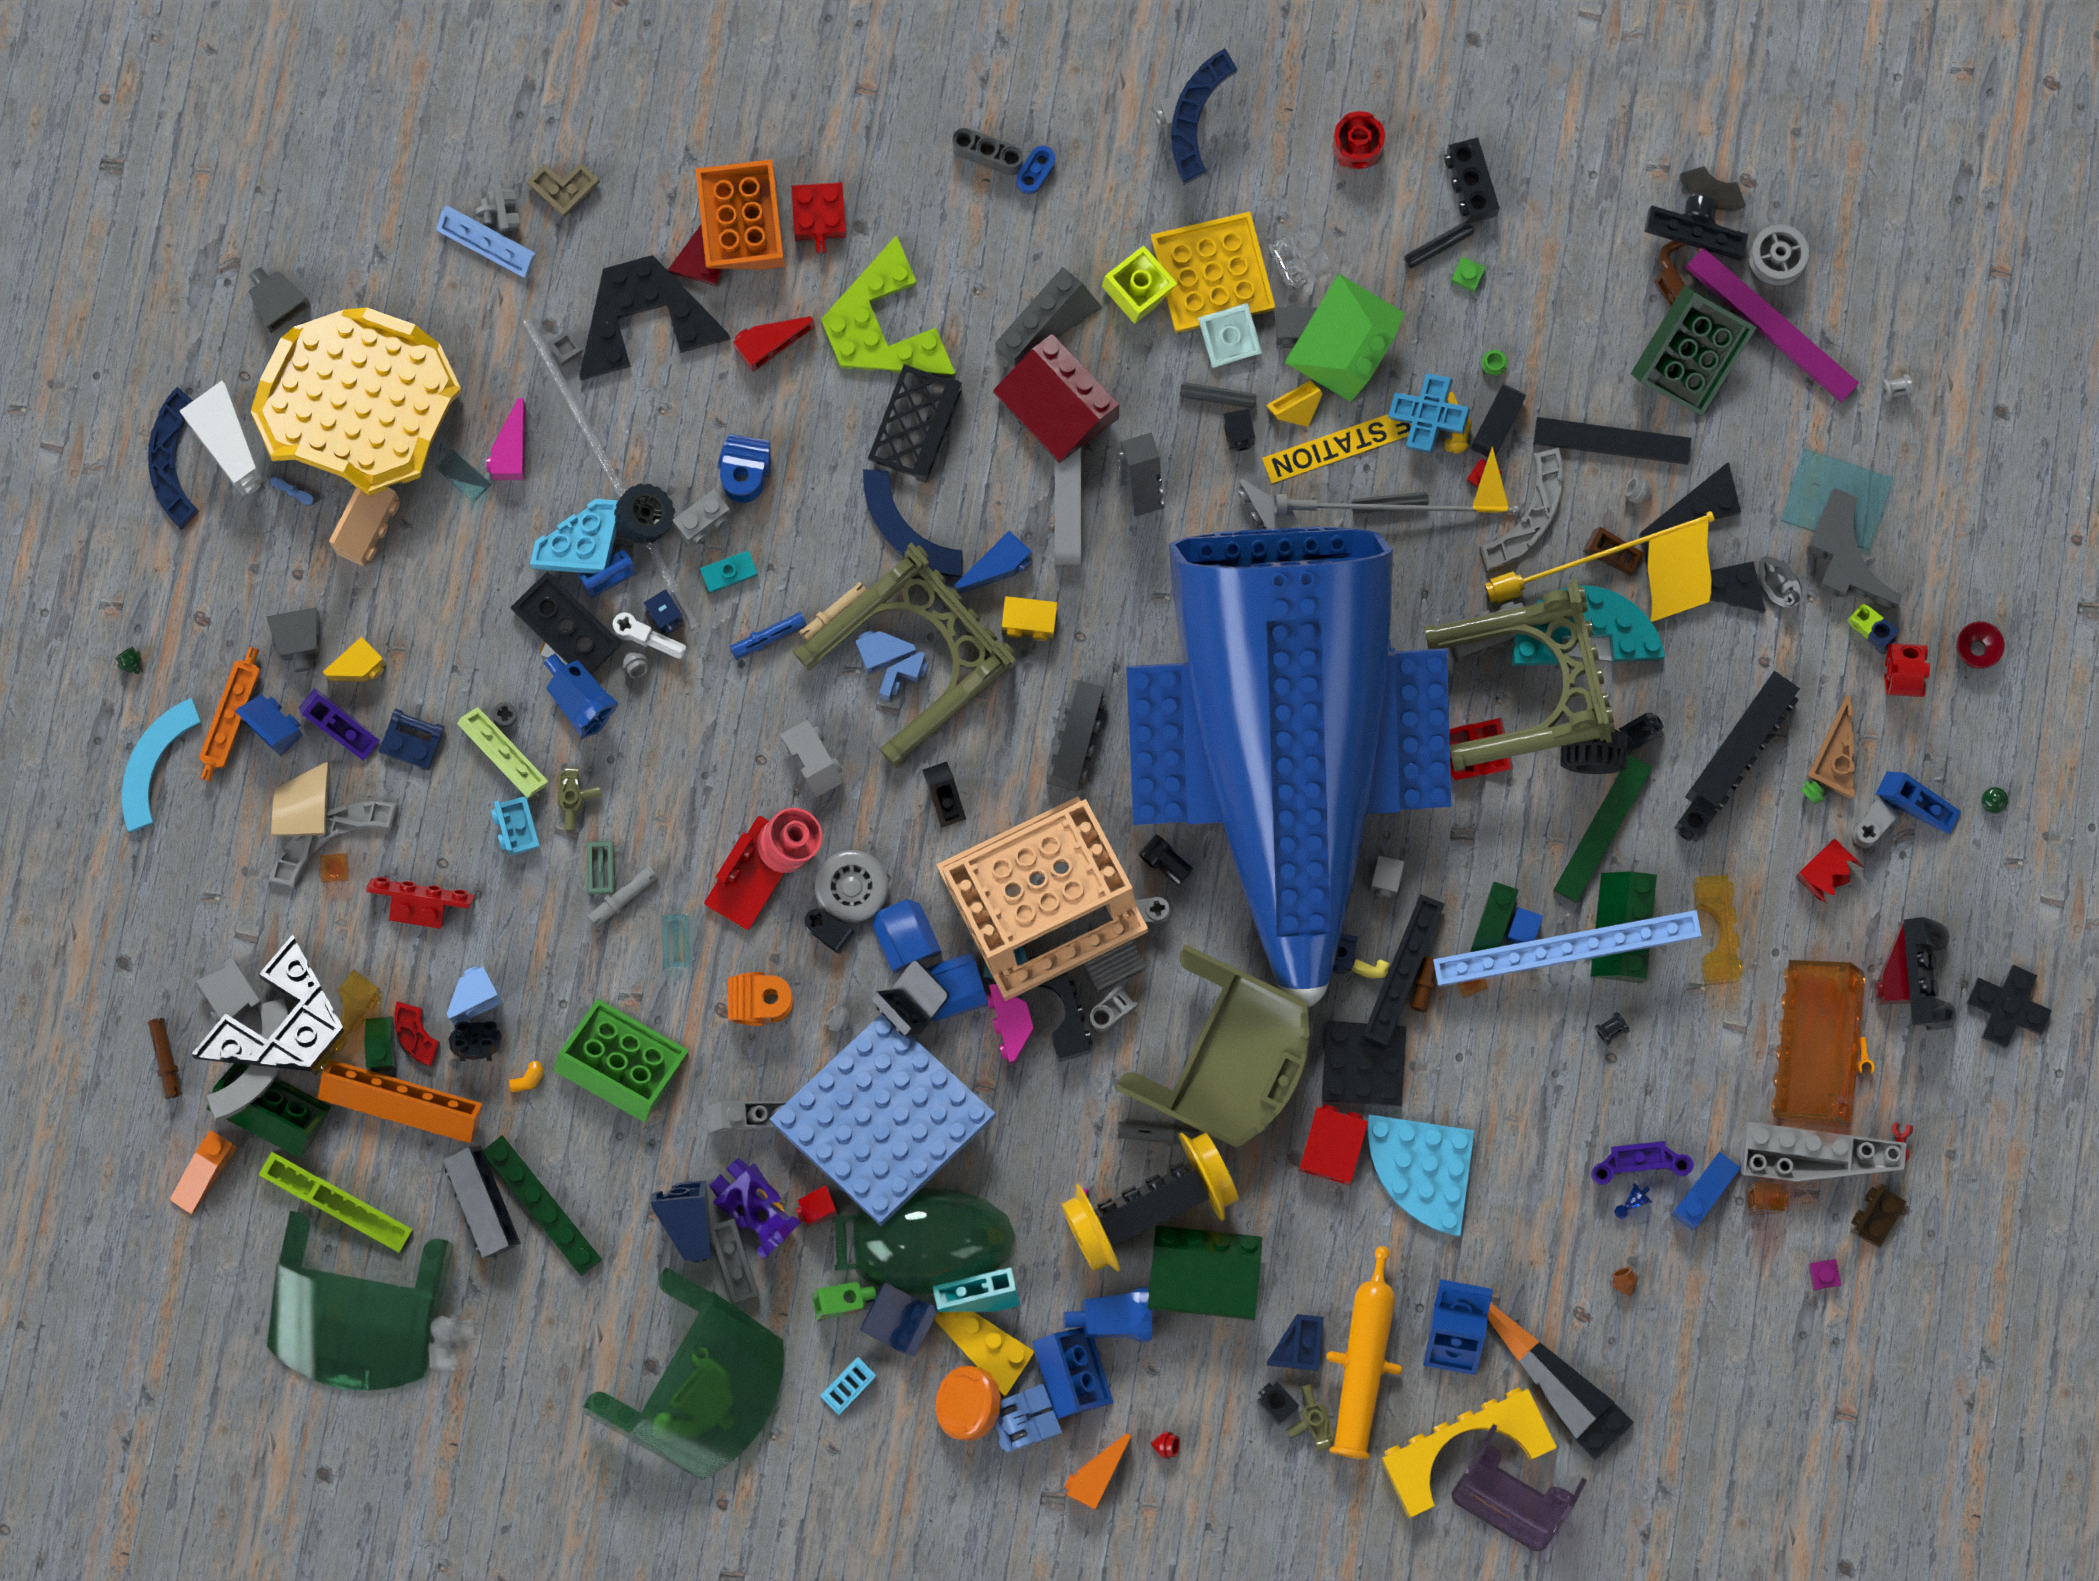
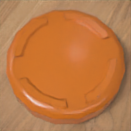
[935,1366,1001,1441]

